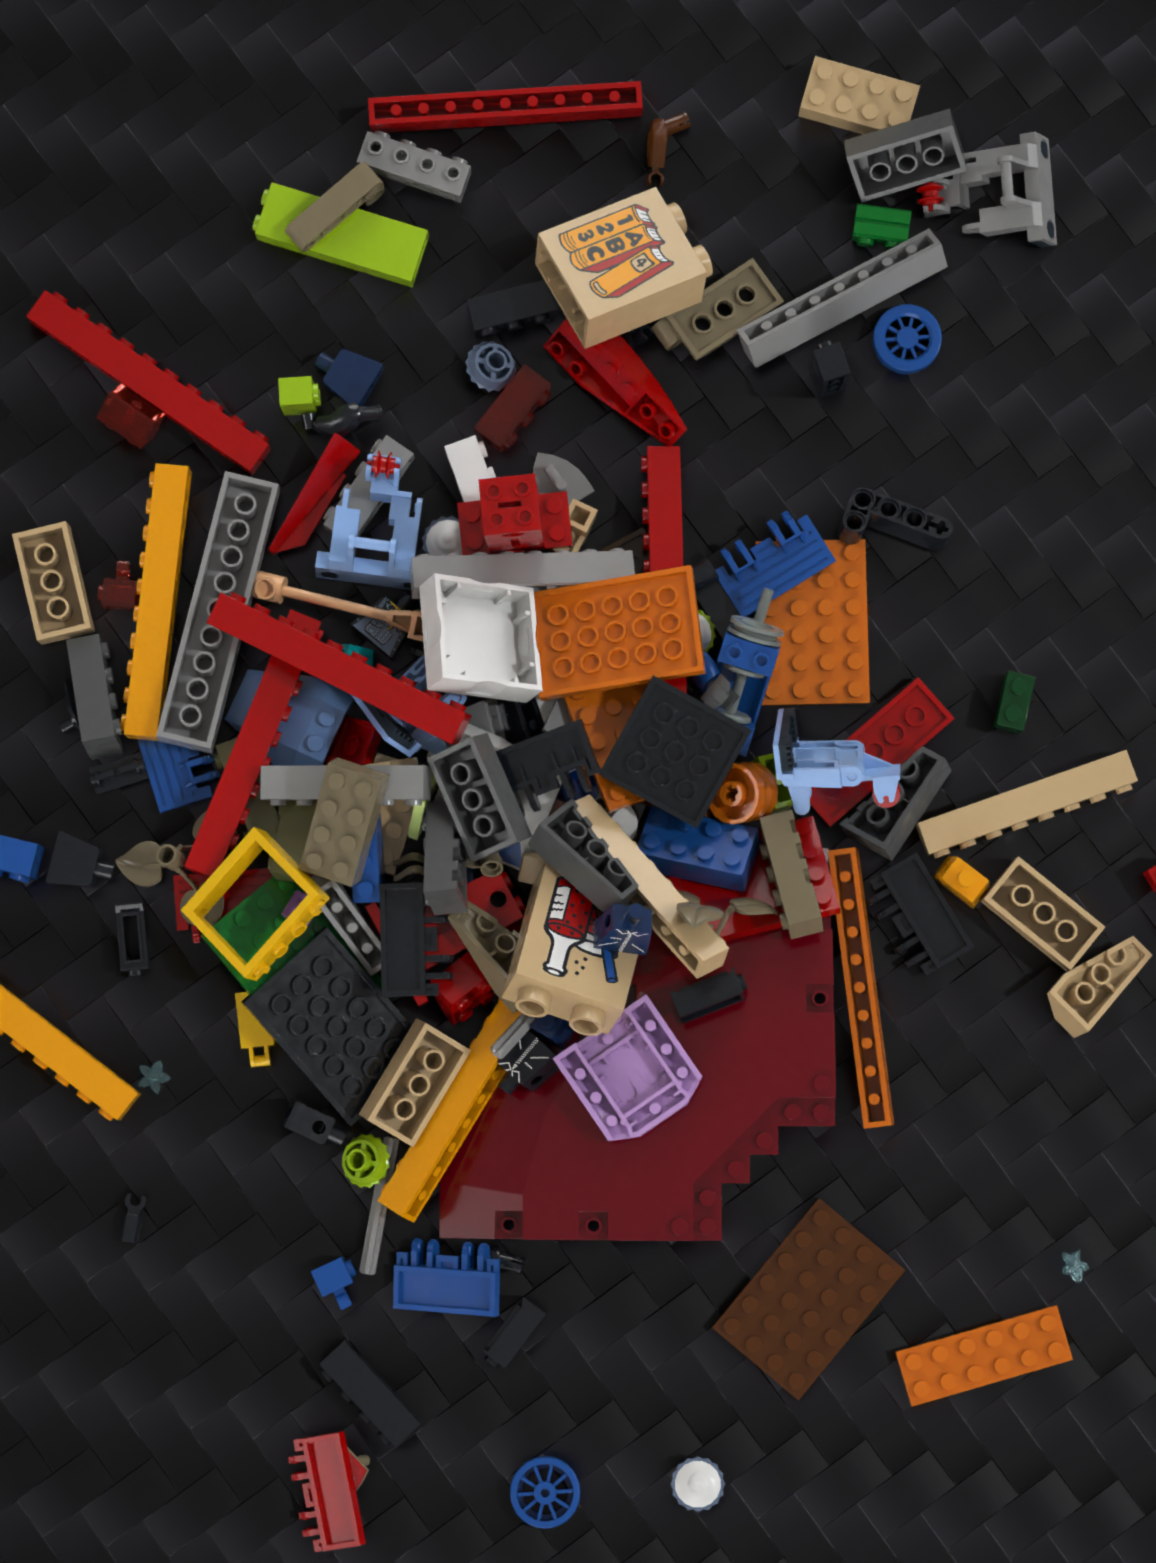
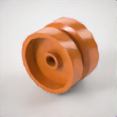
[709,761,778,824]

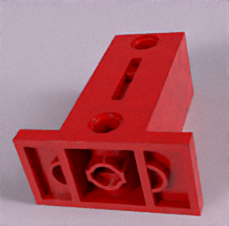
[457,473,573,555]
[366,869,526,1008]

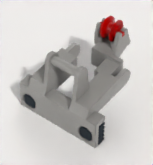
[916,132,1057,248]

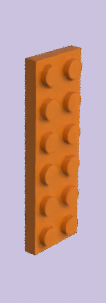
[895,1305,1073,1407]

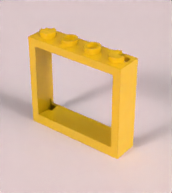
[181,827,330,981]

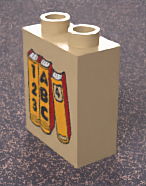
[535,187,713,349]

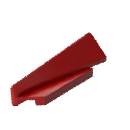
[268,433,361,555]

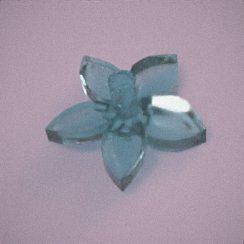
[139,1061,171,1094]
[1062,1250,1090,1283]

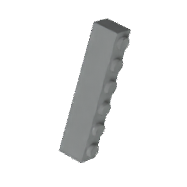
[260,765,431,806]

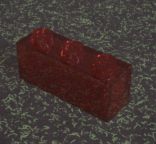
[474,364,551,453]

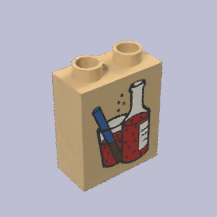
[501,862,638,1036]

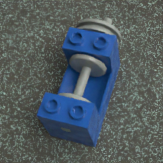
[704,588,785,757]

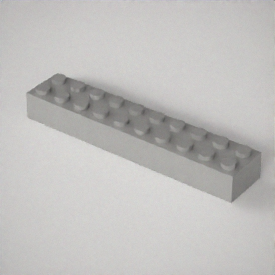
[156,471,280,754]

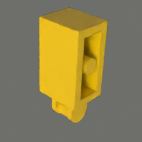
[235,992,277,1068]

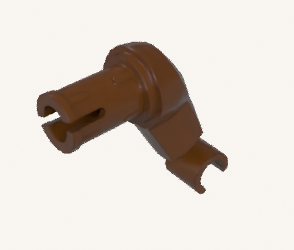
[645,111,691,188]

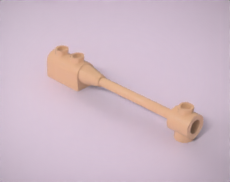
[252,571,423,642]

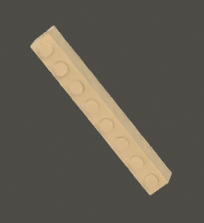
[916,750,1138,859]
[575,794,729,979]

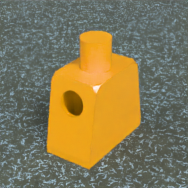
[932,855,990,909]

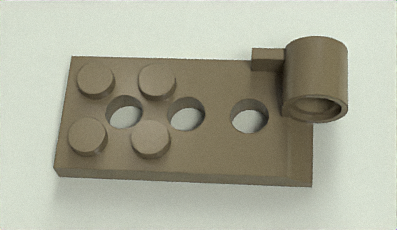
[651,258,784,361]

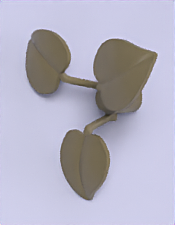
[115,811,237,926]
[676,890,779,937]

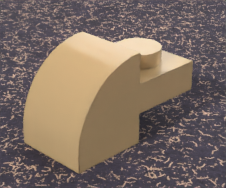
[548,498,598,553]

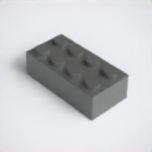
[844,108,967,202]
[427,733,532,862]

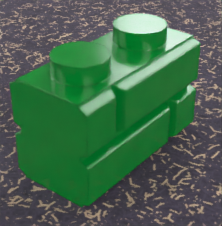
[851,204,911,250]

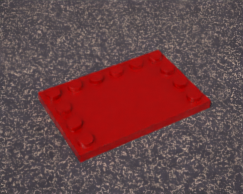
[663,816,841,942]

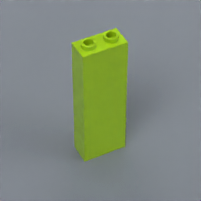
[253,182,429,288]

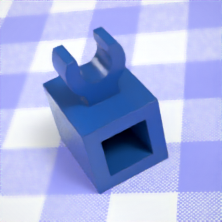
[311,1256,357,1310]

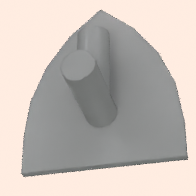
[533,452,594,505]

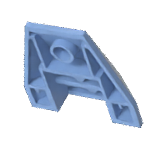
[225,669,355,766]

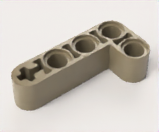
[285,162,385,252]

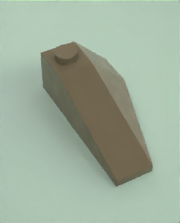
[448,901,519,1014]

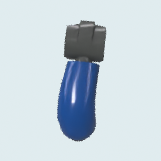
[688,650,740,711]

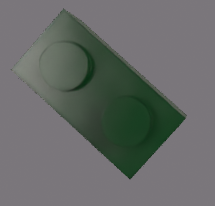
[993,671,1036,734]

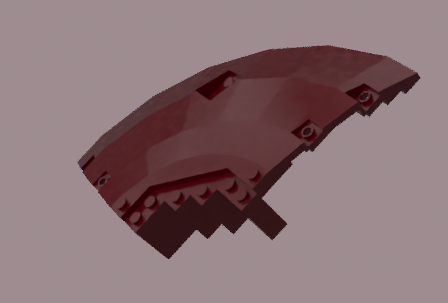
[439,848,836,1241]

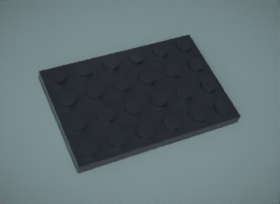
[241,926,411,1126]

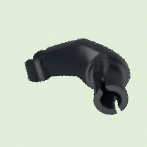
[301,402,383,437]

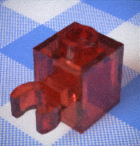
[97,561,139,612]

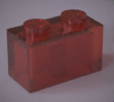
[97,383,166,449]

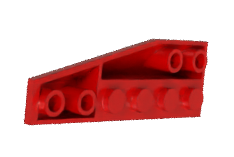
[543,318,687,446]
[430,919,523,1026]

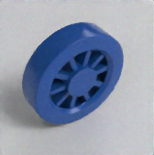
[872,304,942,374]
[510,1456,580,1529]

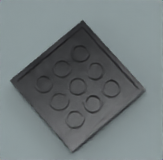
[598,675,752,828]

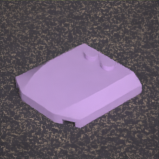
[553,994,703,1141]

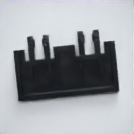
[496,719,601,816]

